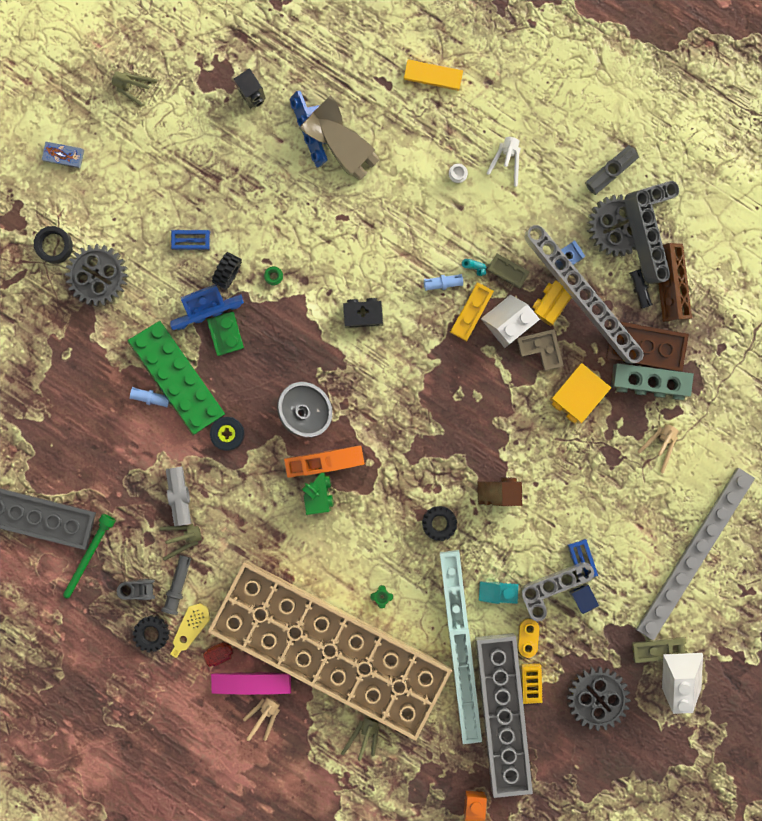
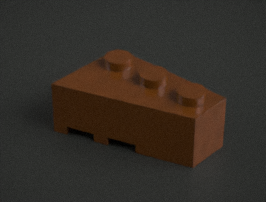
[477,477,523,506]

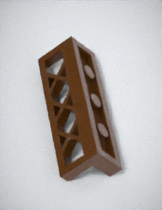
[658,243,692,322]

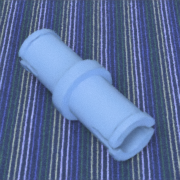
[424,274,463,291]
[130,387,169,408]

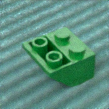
[303,472,334,515]

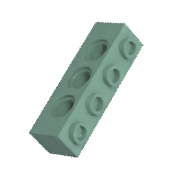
[611,363,694,400]

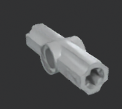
[166,467,191,526]

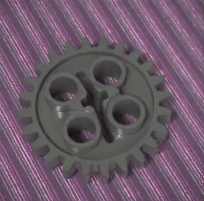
[587,194,637,257]
[65,244,129,307]
[567,666,631,731]

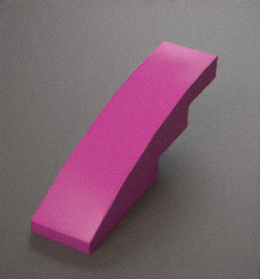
[211,672,291,695]

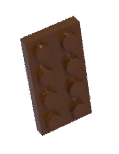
[606,322,689,372]

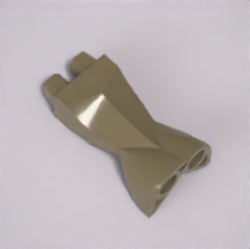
[299,95,379,180]

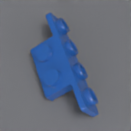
[289,91,328,168]
[170,284,244,330]

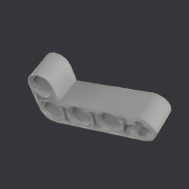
[522,562,594,621]

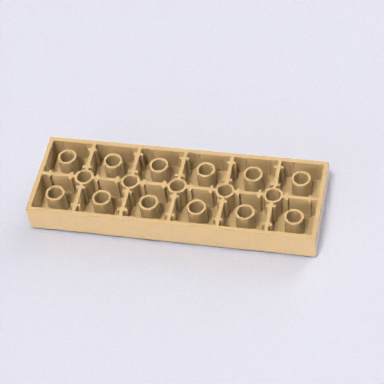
[208,560,452,741]

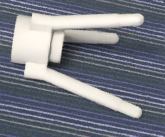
[487,137,521,187]

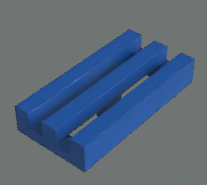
[171,230,210,250]
[567,539,598,579]

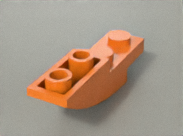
[284,445,364,478]

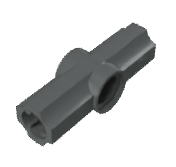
[585,145,639,195]

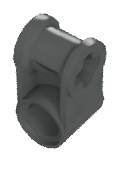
[117,579,155,600]

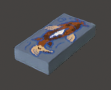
[42,142,84,169]

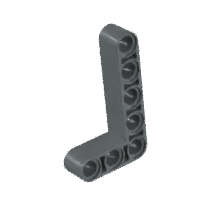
[624,181,679,284]

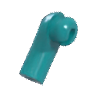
[462,259,487,276]

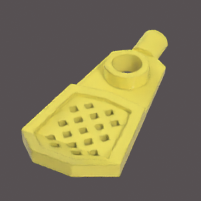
[170,603,210,658]

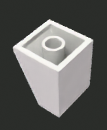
[481,295,540,348]
[662,653,703,714]

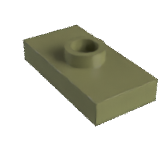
[487,253,530,289]

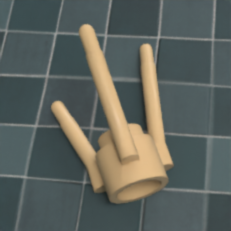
[638,424,679,473]
[243,696,280,741]

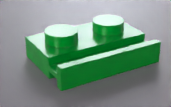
[207,312,245,356]

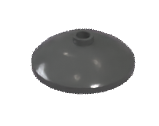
[277,382,332,438]

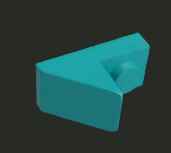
[479,581,519,604]

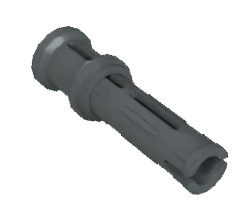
[161,555,192,615]

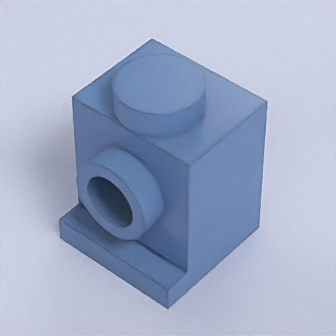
[555,241,585,269]

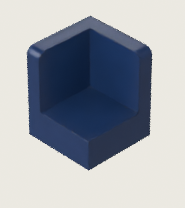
[569,583,599,614]

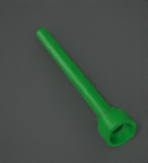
[63,514,116,599]

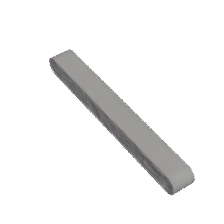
[524,225,644,364]

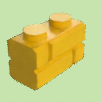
[532,280,572,326]

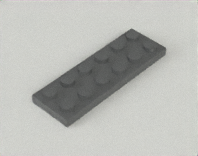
[0,488,96,550]

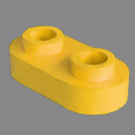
[518,618,539,658]

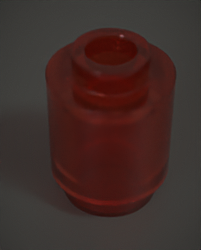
[203,641,233,667]

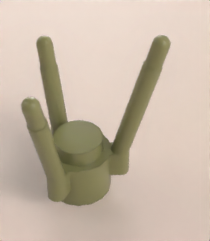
[112,71,158,106]
[159,524,202,561]
[341,717,380,761]

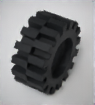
[212,252,242,290]
[422,506,457,541]
[132,616,170,653]

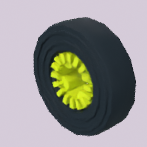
[210,417,244,451]

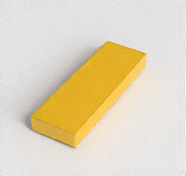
[404,59,463,91]
[450,282,494,342]

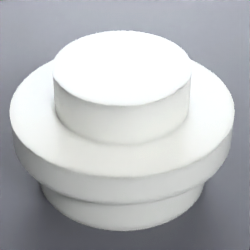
[449,164,468,183]

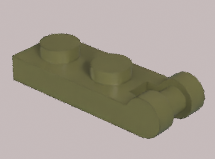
[632,637,687,663]

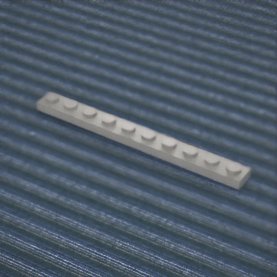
[636,468,755,641]

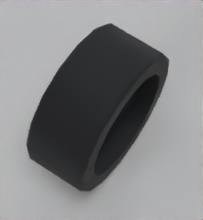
[34,226,73,264]

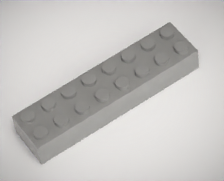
[475,633,533,798]

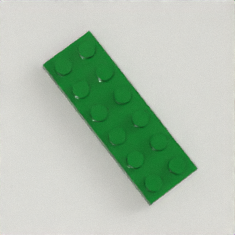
[127,321,225,436]

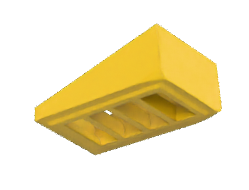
[521,663,542,704]

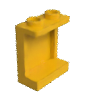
[550,363,611,424]

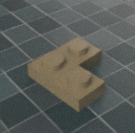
[517,329,564,371]

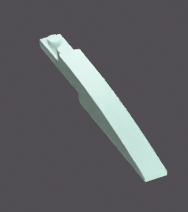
[440,550,482,744]

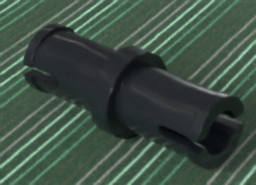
[629,269,653,309]

